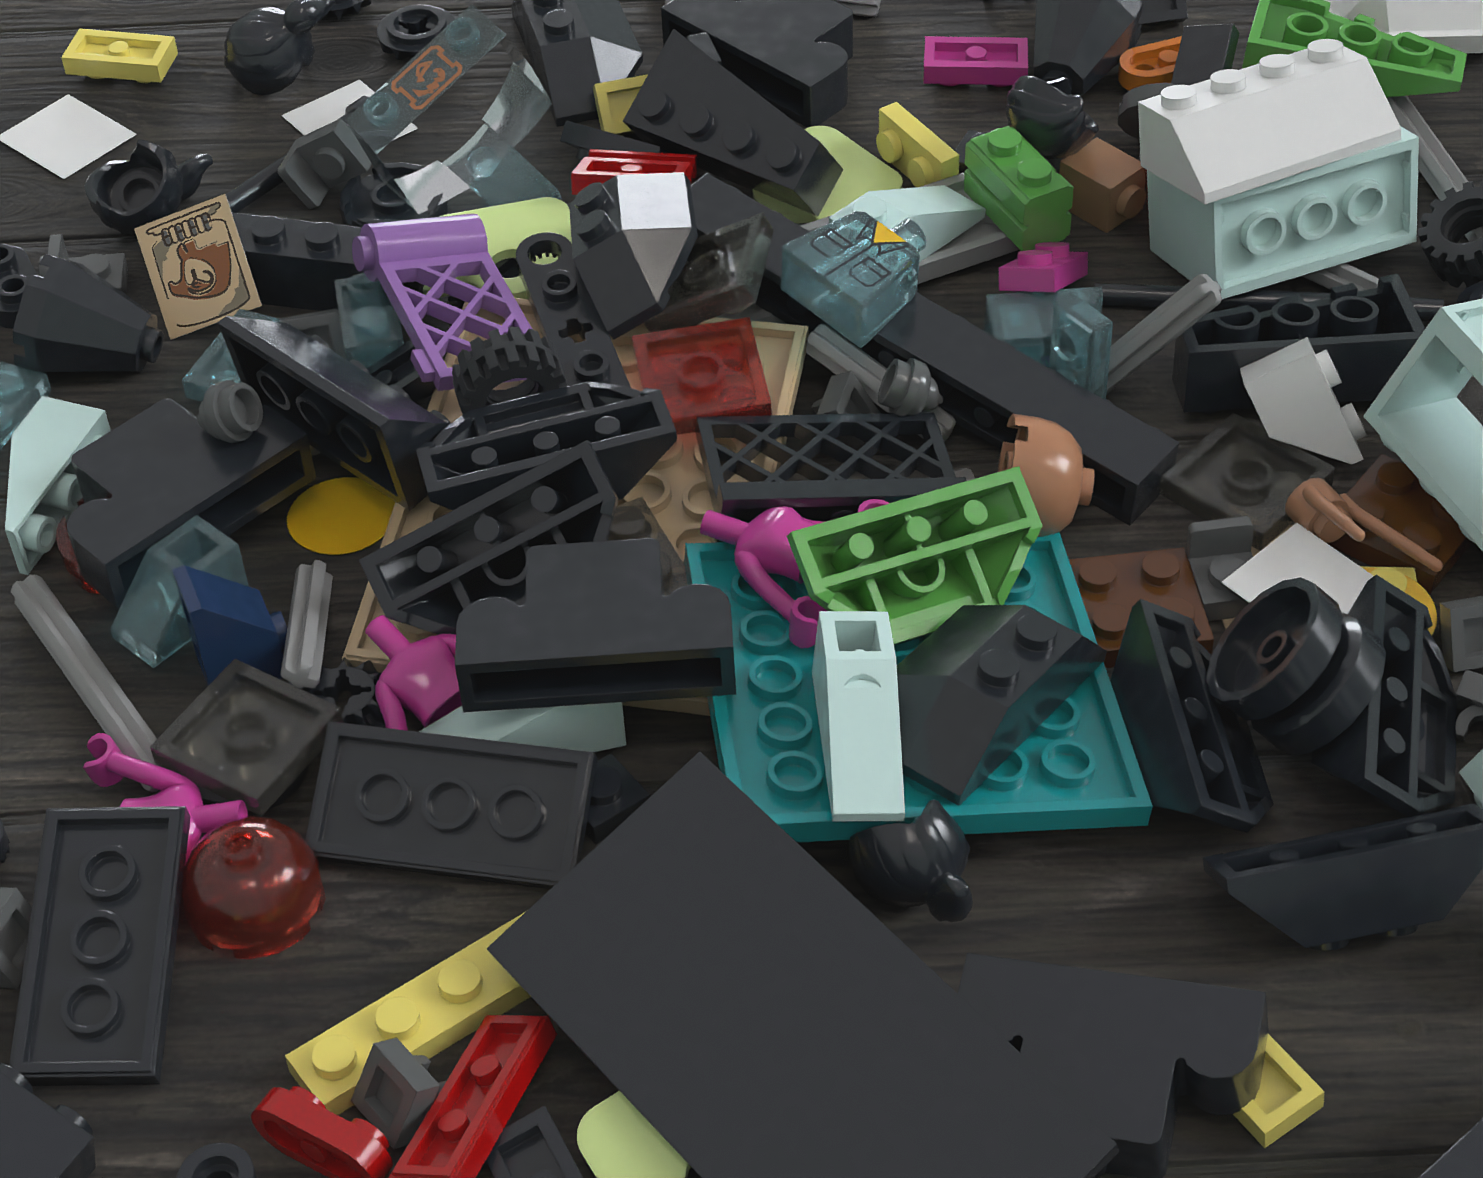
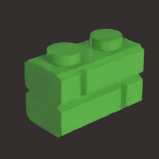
[964,126,1074,251]

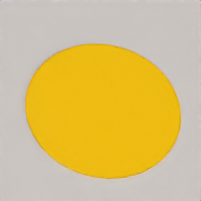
[287,477,395,555]

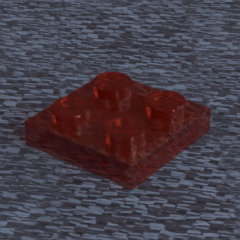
[632,317,772,435]

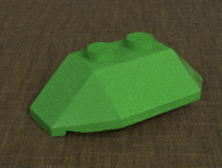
[787,466,1043,646]

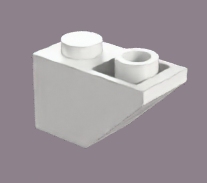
[1240,337,1367,464]

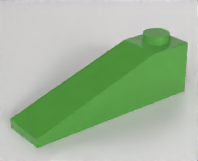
[1242,0,1467,97]

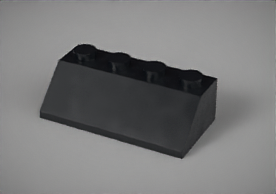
[232,213,421,320]
[218,316,451,511]

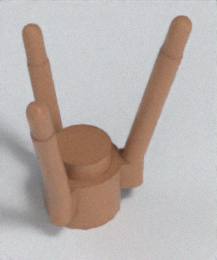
[1285,477,1443,572]

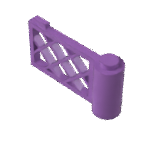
[352,213,533,391]

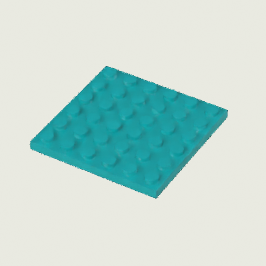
[684,532,1153,842]

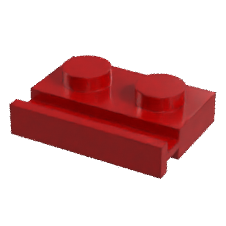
[571,149,697,195]

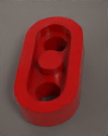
[251,1086,393,1178]

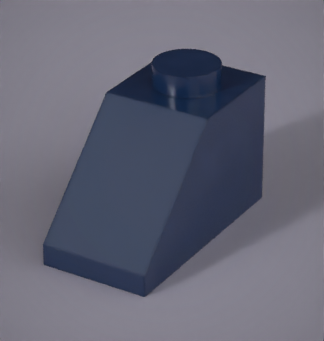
[172,565,287,701]

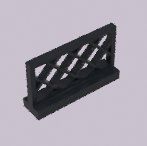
[695,412,967,542]

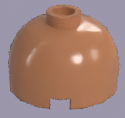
[997,414,1094,537]

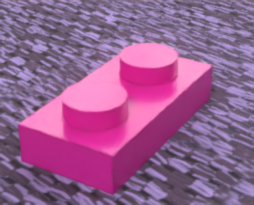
[924,36,1028,87]
[999,242,1088,292]

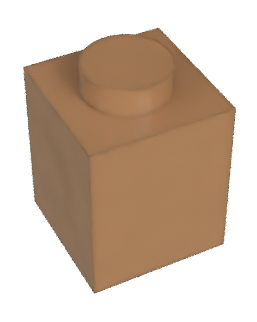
[1059,137,1146,233]

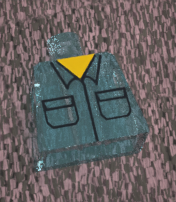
[781,211,926,348]

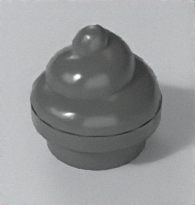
[878,358,943,416]
[197,380,263,443]

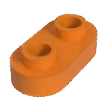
[1118,36,1182,91]

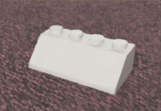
[1138,39,1401,204]

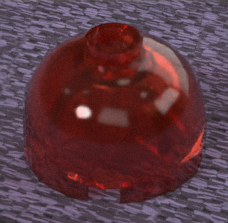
[182,816,325,960]

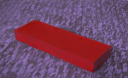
[388,1015,557,1178]

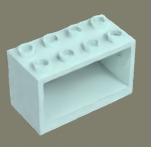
[1147,126,1419,299]
[1363,299,1483,551]

